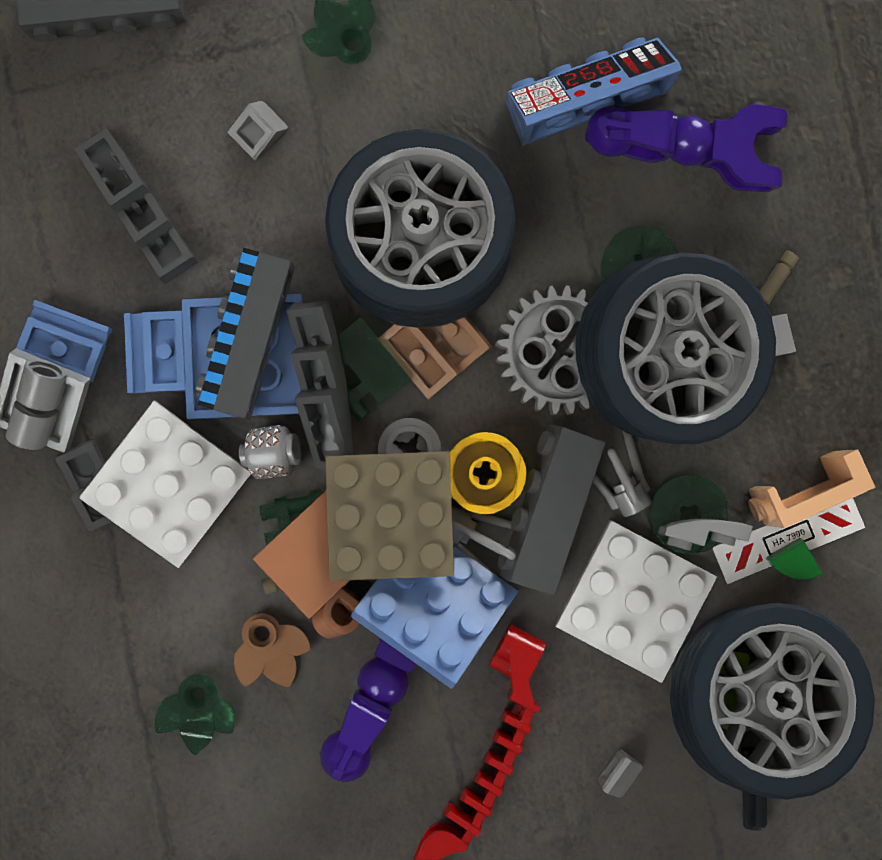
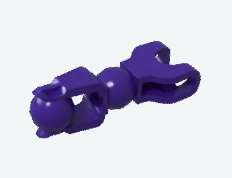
[585,104,788,192]
[320,638,416,782]

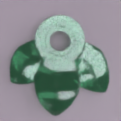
[302,0,375,64]
[155,674,235,755]

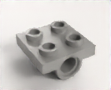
[0,348,91,453]

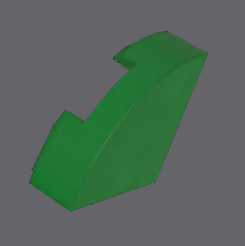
[766,538,822,580]

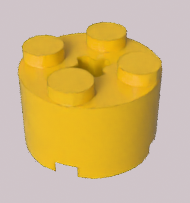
[450,432,526,514]

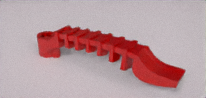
[413,623,546,860]

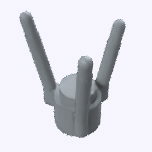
[592,431,652,517]
[452,505,515,576]

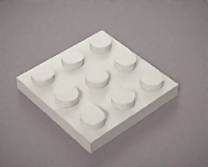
[79,400,251,568]
[555,520,717,683]

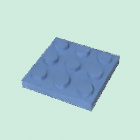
[182,294,303,420]
[351,545,519,689]

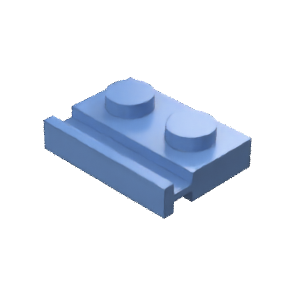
[16,300,113,382]
[124,311,185,394]

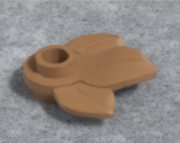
[234,613,311,687]

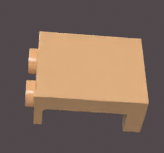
[748,449,876,528]

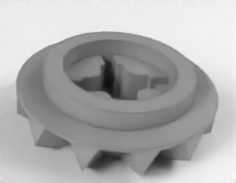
[378,418,441,454]

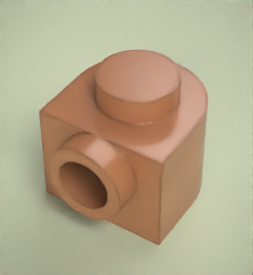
[312,587,360,639]

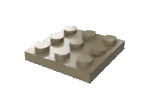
[325,451,455,581]

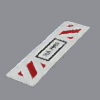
[712,498,865,584]

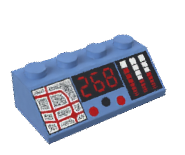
[506,37,682,146]

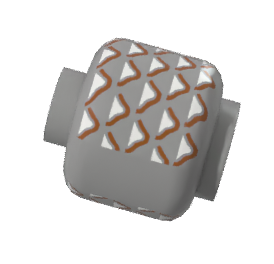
[239,425,301,479]

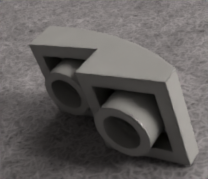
[658,519,753,551]

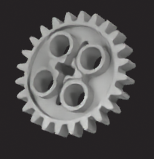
[495,285,589,415]

